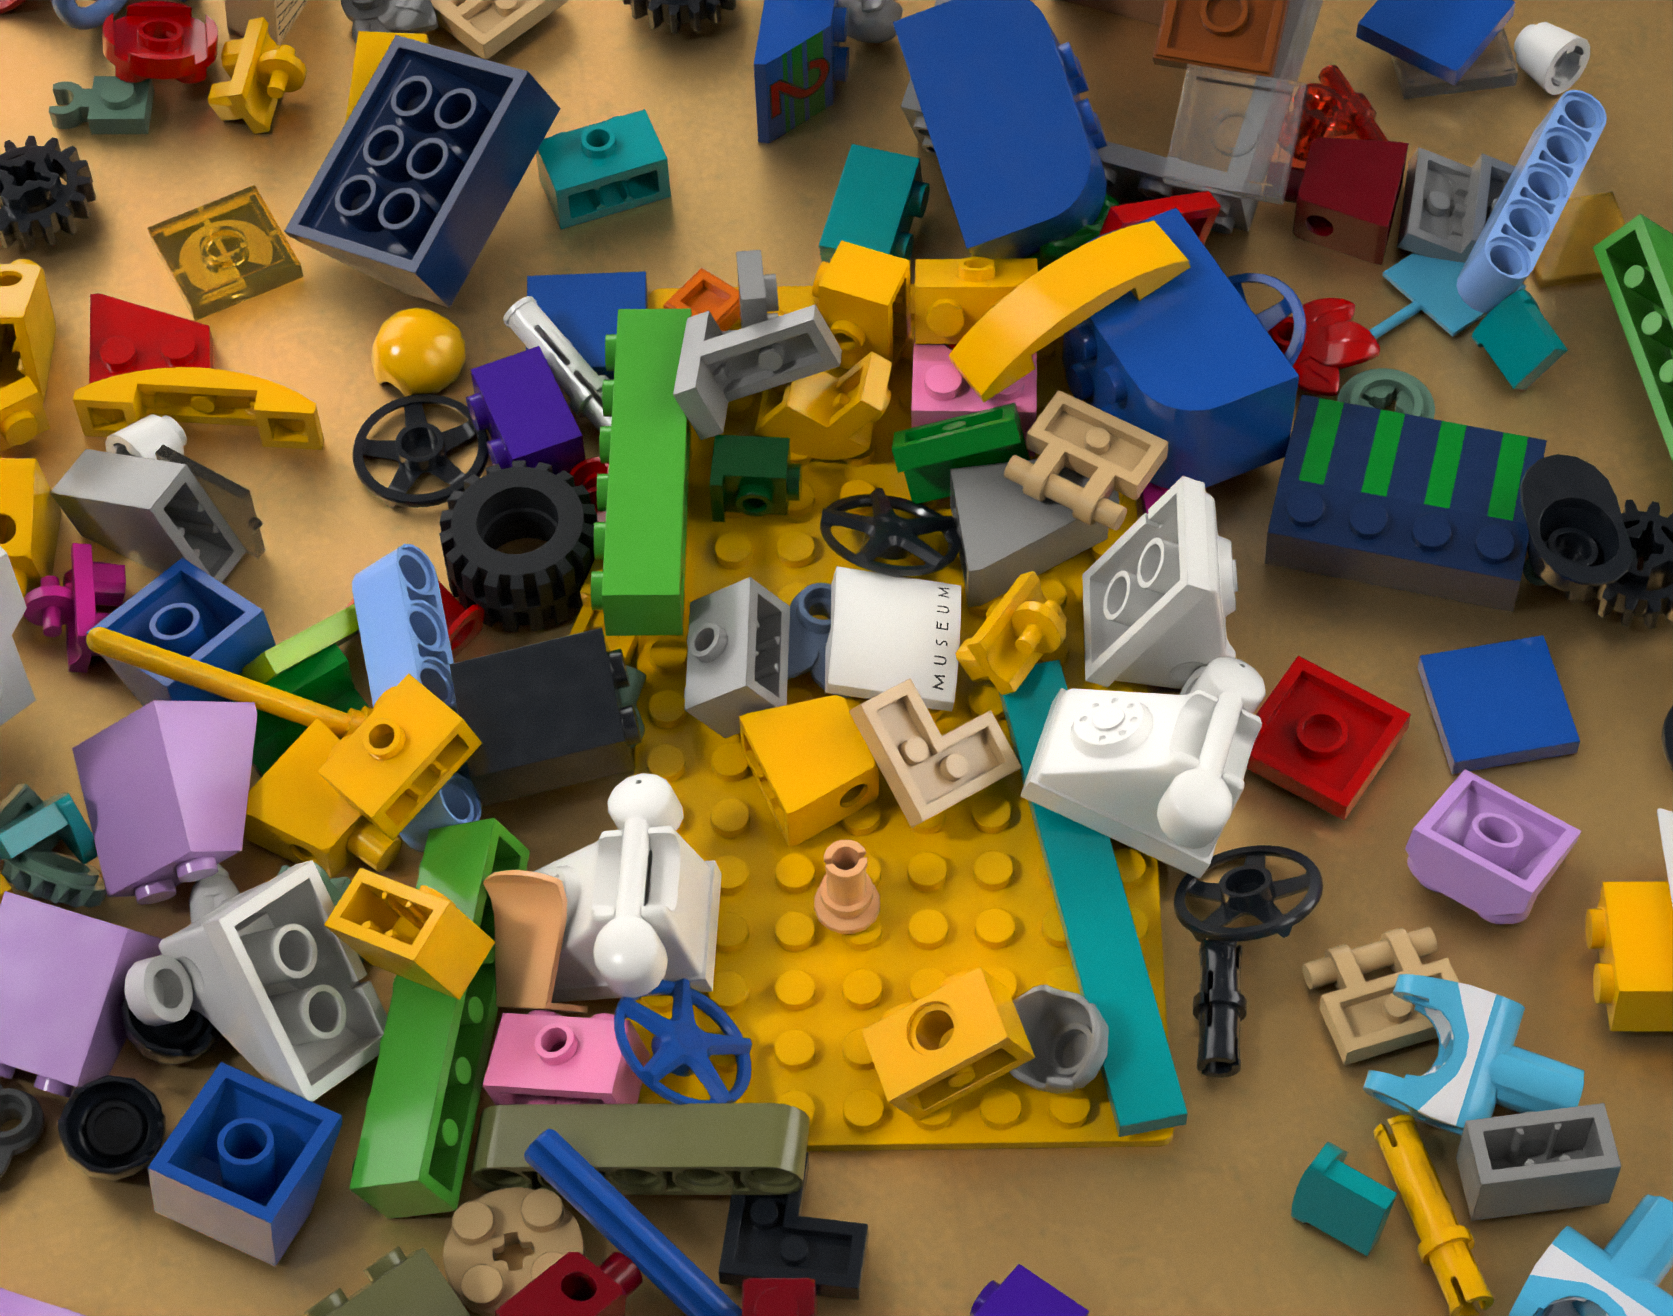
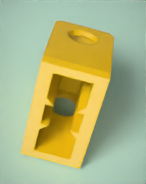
[0,259,56,403]
[0,458,61,598]
[739,695,879,848]
[244,718,402,878]

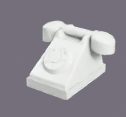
[1082,476,1238,695]
[1020,656,1266,879]
[533,773,722,1003]
[124,860,387,1102]

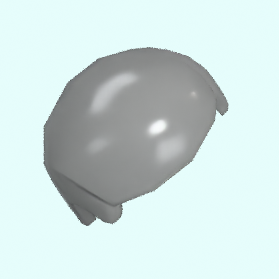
[1009,985,1109,1094]

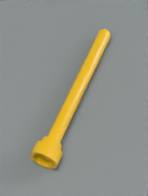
[86,627,373,740]

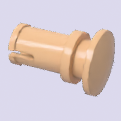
[814,840,880,934]

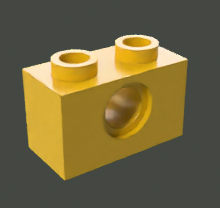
[862,967,1035,1121]

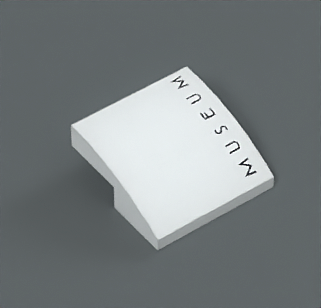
[825,566,961,712]

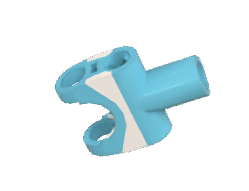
[1363,974,1584,1136]
[1508,1194,1673,1316]

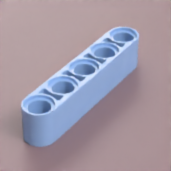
[1456,89,1607,313]
[352,544,481,852]

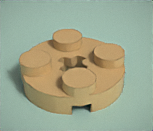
[443,1187,585,1316]

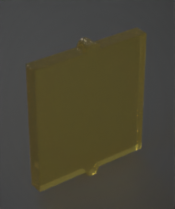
[1533,192,1626,288]

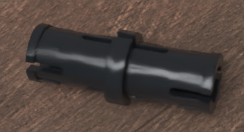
[1193,939,1247,1078]

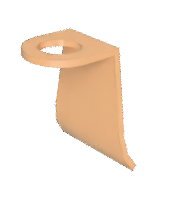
[483,870,588,1013]

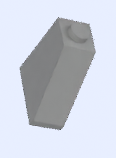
[50,449,247,583]
[950,459,1119,607]

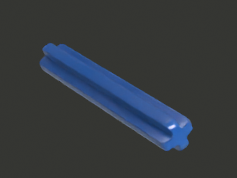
[524,1129,742,1316]

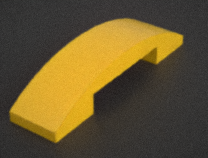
[949,221,1190,403]
[73,367,324,450]

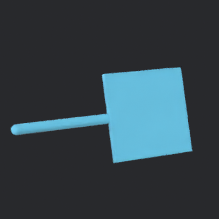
[1369,253,1526,340]

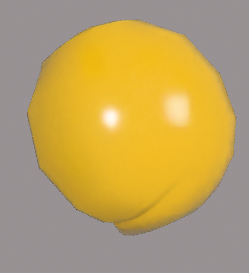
[371,307,465,397]

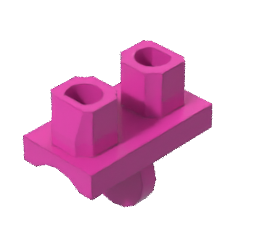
[24,543,126,673]

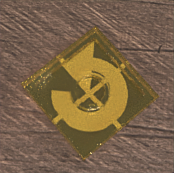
[147,185,304,321]

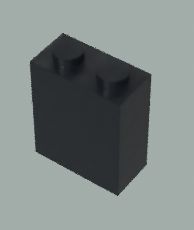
[449,628,642,806]

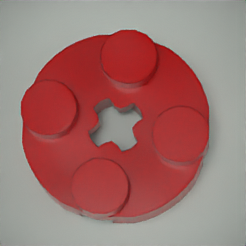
[102,1,218,84]

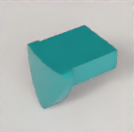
[1471,289,1568,390]
[0,793,98,864]
[1291,1142,1397,1256]

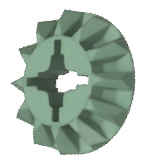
[1337,368,1435,419]
[1,848,107,908]

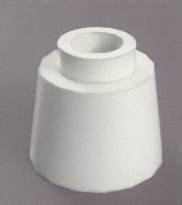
[1514,22,1590,95]
[105,414,187,463]

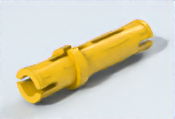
[1373,1115,1495,1316]

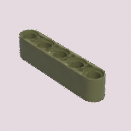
[471,1103,810,1195]

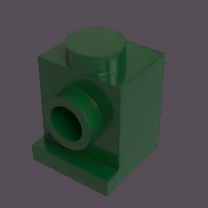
[709,435,802,522]

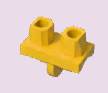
[208,17,307,134]
[955,571,1068,695]

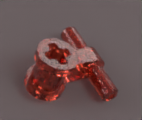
[1277,65,1389,161]

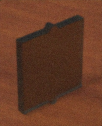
[155,445,265,559]

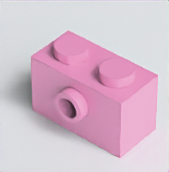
[483,1010,650,1105]

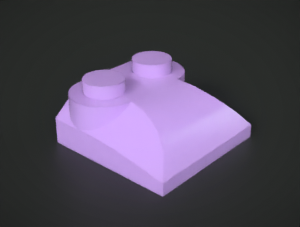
[1405,769,1581,925]

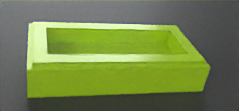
[240,603,360,683]

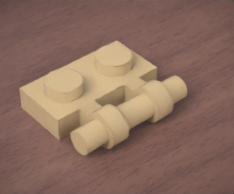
[1004,390,1169,531]
[1302,927,1459,1065]

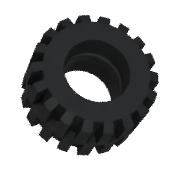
[439,461,597,632]

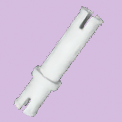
[503,296,612,432]

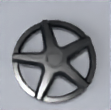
[352,394,489,508]
[820,488,960,576]
[1174,845,1323,943]

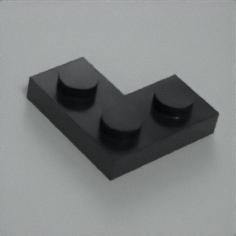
[719,1152,869,1300]

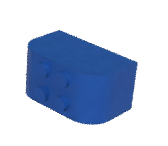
[893,0,1108,259]
[1062,208,1299,489]

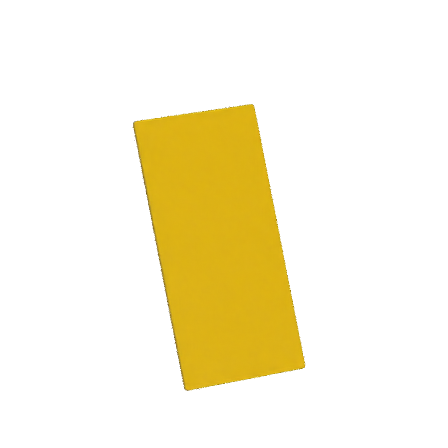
[627,284,1173,1151]

